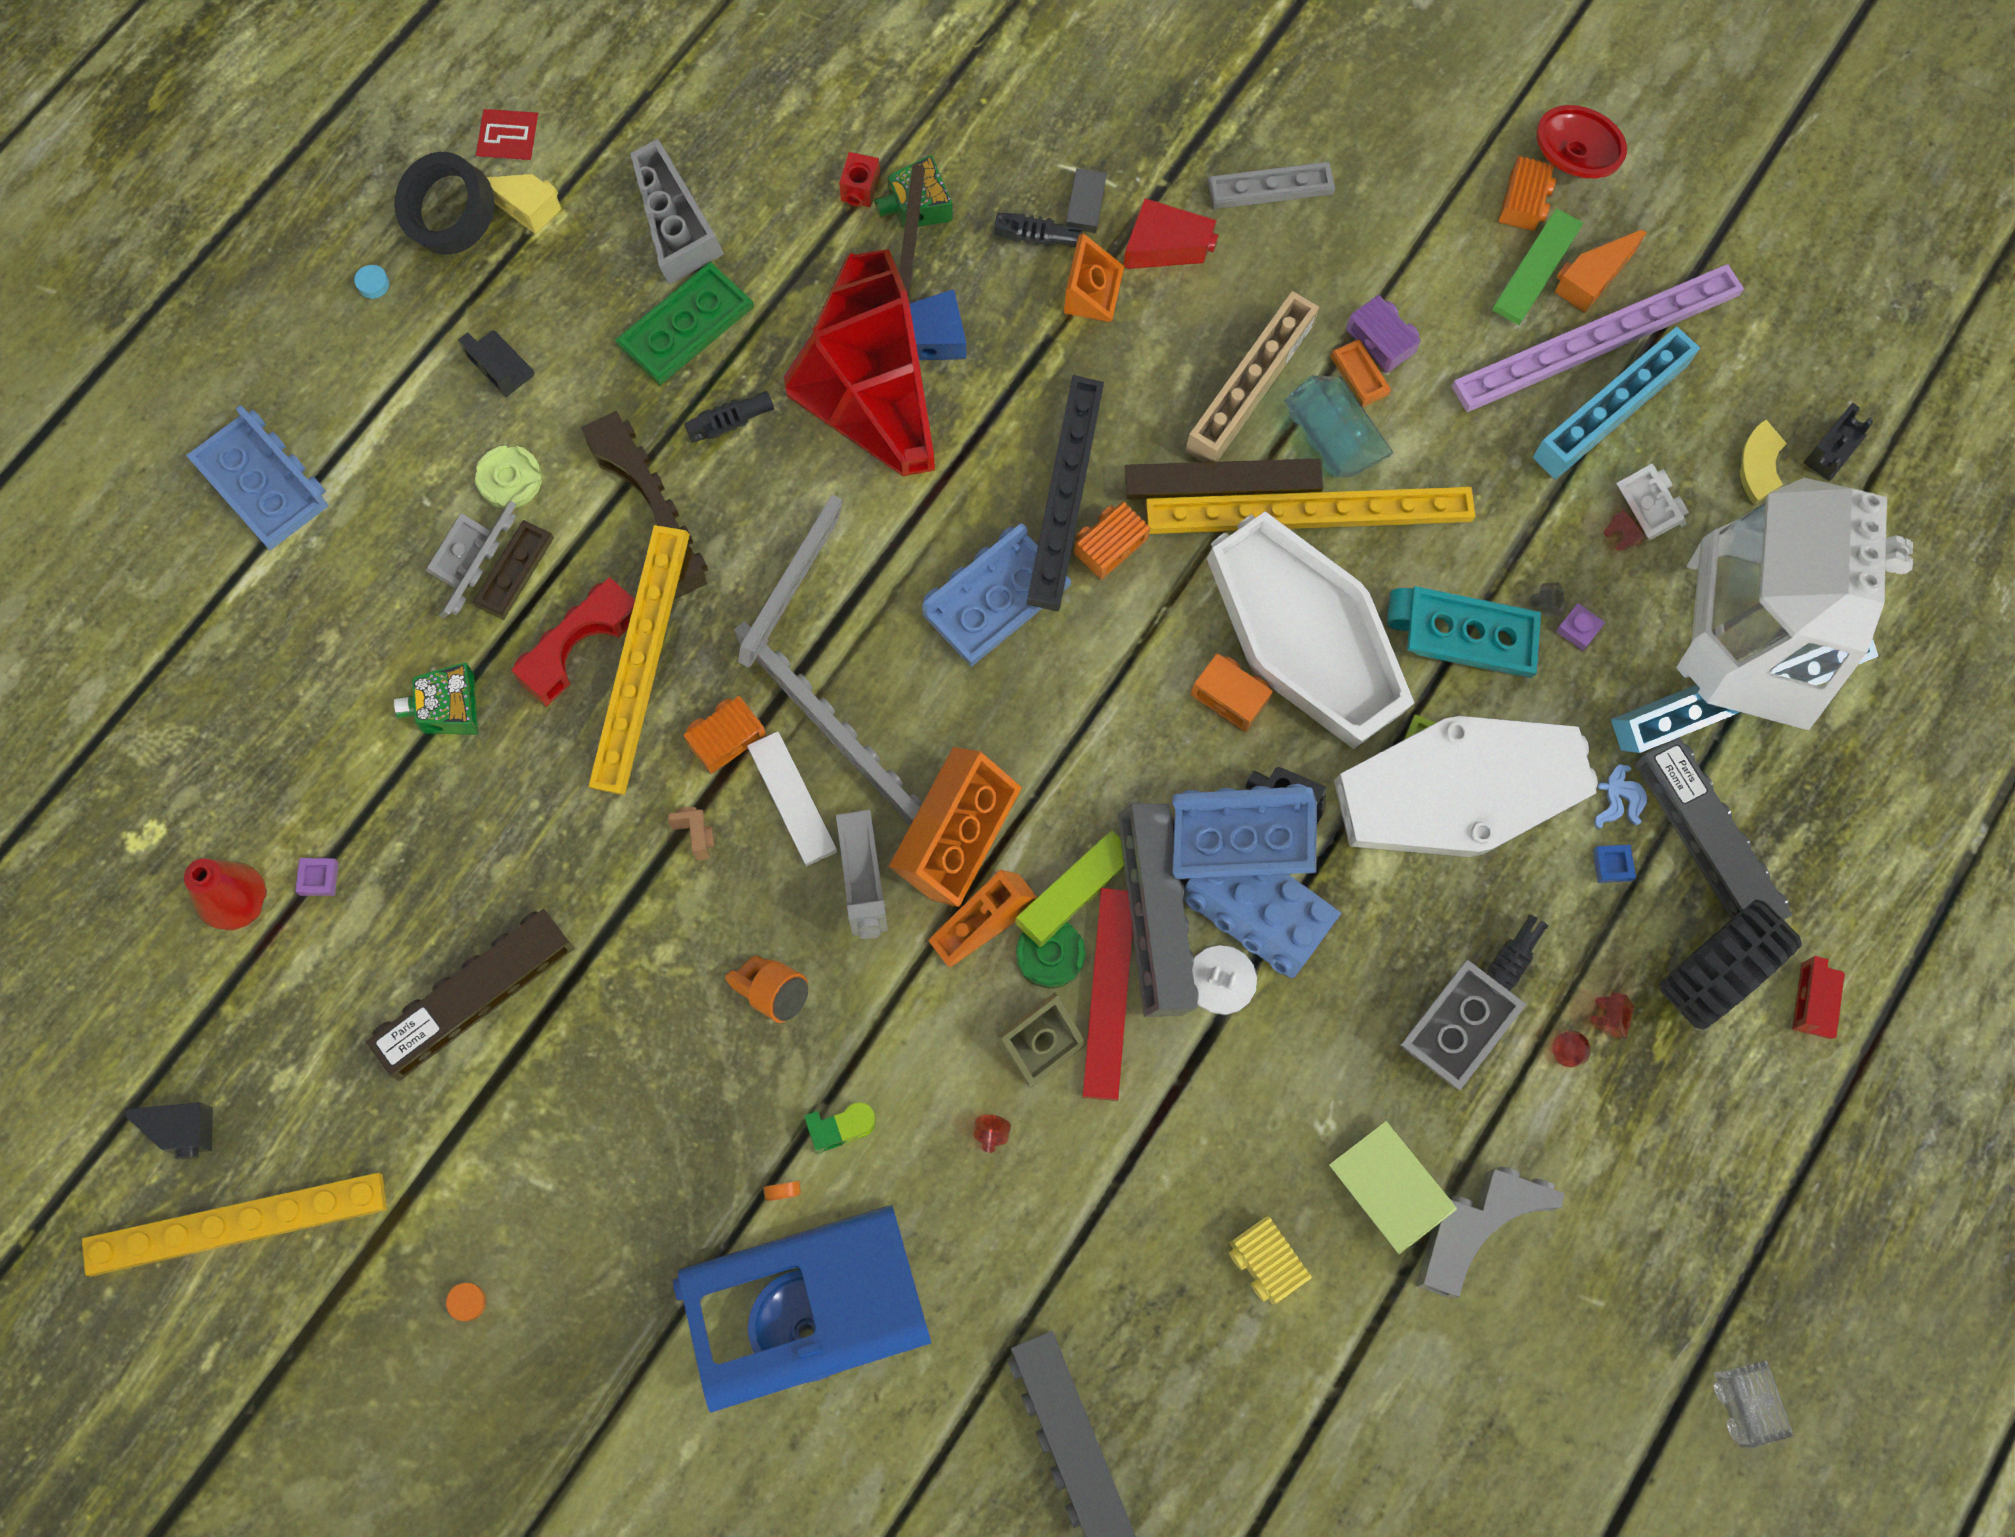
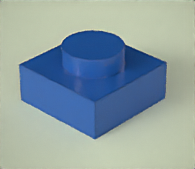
[1593,844,1636,883]

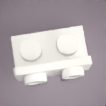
[1617,463,1689,541]

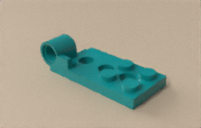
[1387,586,1541,678]

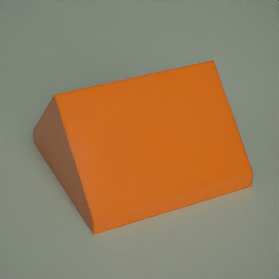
[1064,233,1124,322]

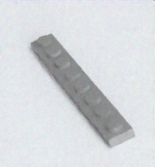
[734,621,923,826]

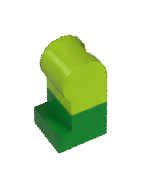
[804,1102,876,1154]

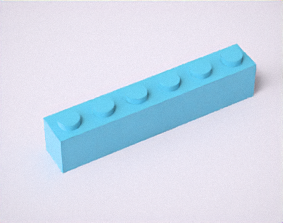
[1532,327,1700,480]

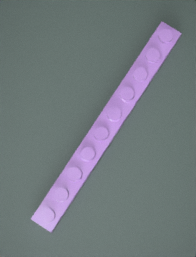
[1451,264,1744,412]

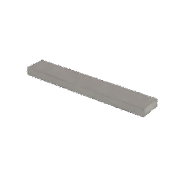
[738,495,843,667]

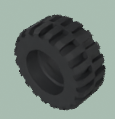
[1659,899,1802,1030]

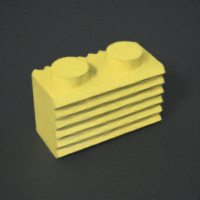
[1229,1215,1312,1305]

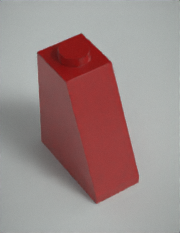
[1123,198,1219,269]

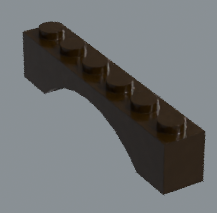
[581,411,708,600]

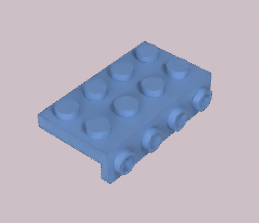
[186,405,329,550]
[922,523,1071,667]
[1172,784,1317,879]
[1183,874,1341,978]

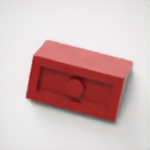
[1792,956,1845,1039]

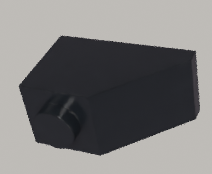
[125,1102,213,1160]

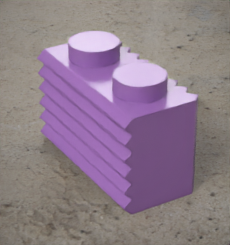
[1346,295,1421,373]

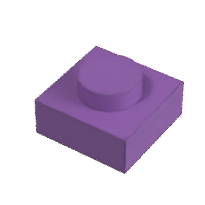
[1556,603,1605,651]
[295,858,339,896]

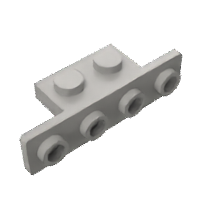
[425,500,516,619]

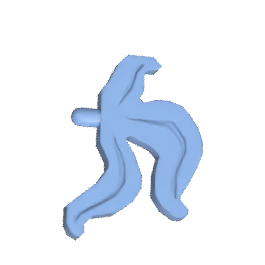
[1594,764,1647,830]

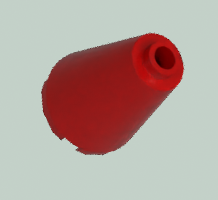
[184,858,267,931]

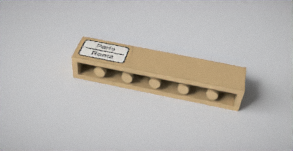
[1185,291,1319,462]

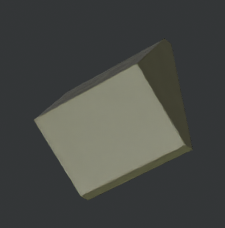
[997,992,1087,1087]

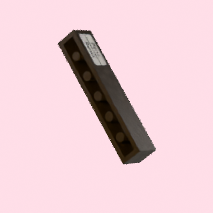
[366,909,575,1081]

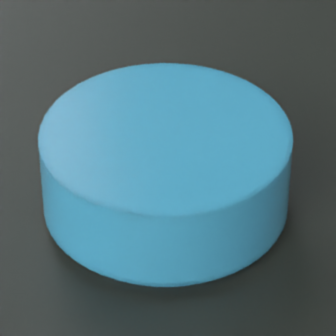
[354,265,390,299]

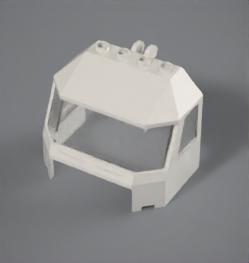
[1676,478,1913,730]

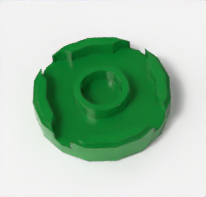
[1015,922,1086,989]

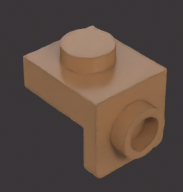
[668,807,715,860]

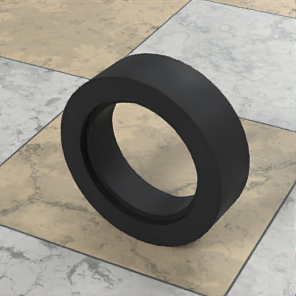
[394,152,494,254]

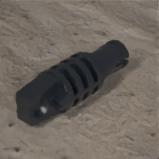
[994,213,1082,247]
[684,390,775,443]
[1487,914,1549,991]

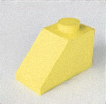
[487,174,561,234]

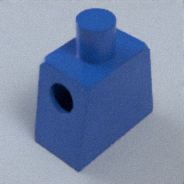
[910,290,966,360]

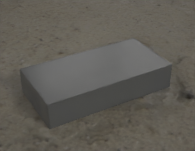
[1066,168,1107,233]

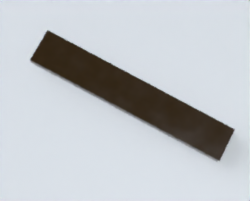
[1124,458,1323,499]

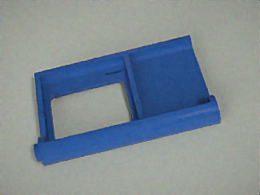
[673,1204,931,1413]

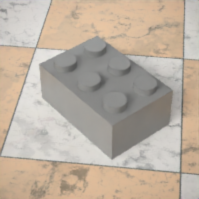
[1399,960,1527,1090]

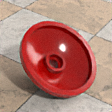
[1536,105,1627,179]

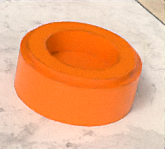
[763,1181,801,1201]
[446,1283,486,1322]

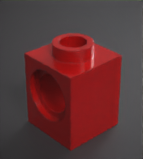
[839,152,880,207]

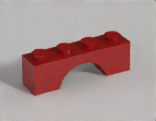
[511,577,635,707]

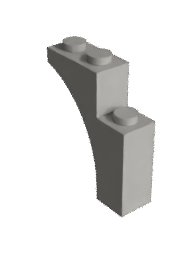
[836,810,888,939]
[1416,1166,1565,1299]

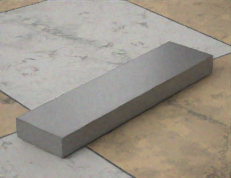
[1207,162,1335,209]

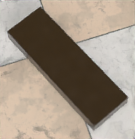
[473,520,554,620]

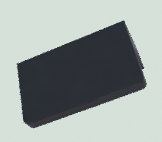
[458,330,535,398]

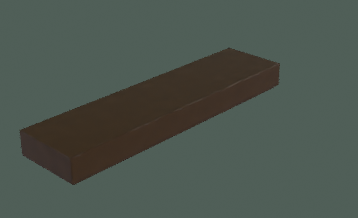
[899,164,925,297]

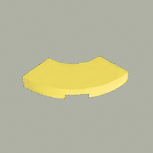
[1739,420,1787,505]

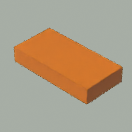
[1330,339,1391,408]

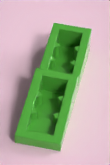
[1492,208,1584,326]

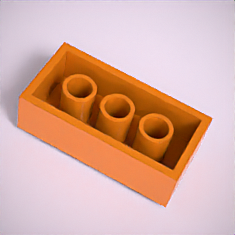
[888,747,1022,907]

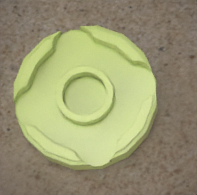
[475,445,542,508]

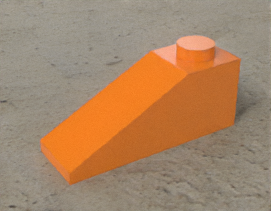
[1554,230,1647,313]
[928,869,1038,967]

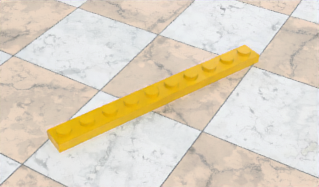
[1145,487,1475,534]

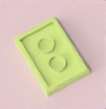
[1329,1121,1457,1254]

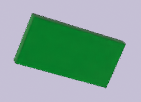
[615,261,754,386]

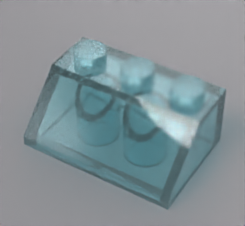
[1284,375,1394,477]

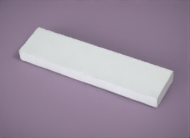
[747,732,837,867]

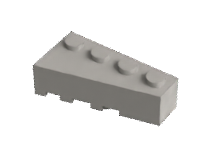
[631,139,724,285]

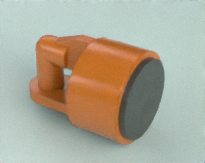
[725,956,808,1023]

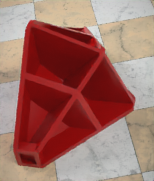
[783,249,935,476]

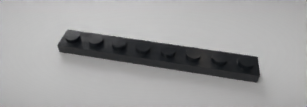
[1026,375,1104,612]

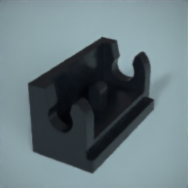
[1803,403,1873,481]

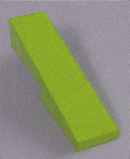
[1016,830,1124,948]

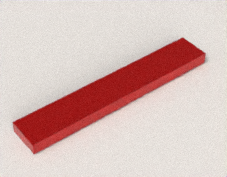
[1082,888,1133,1101]

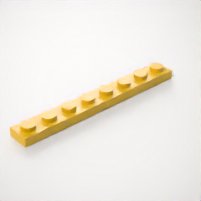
[588,525,690,796]
[82,1173,387,1276]

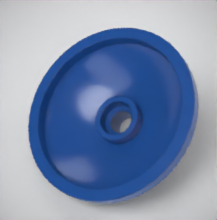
[748,1270,831,1383]

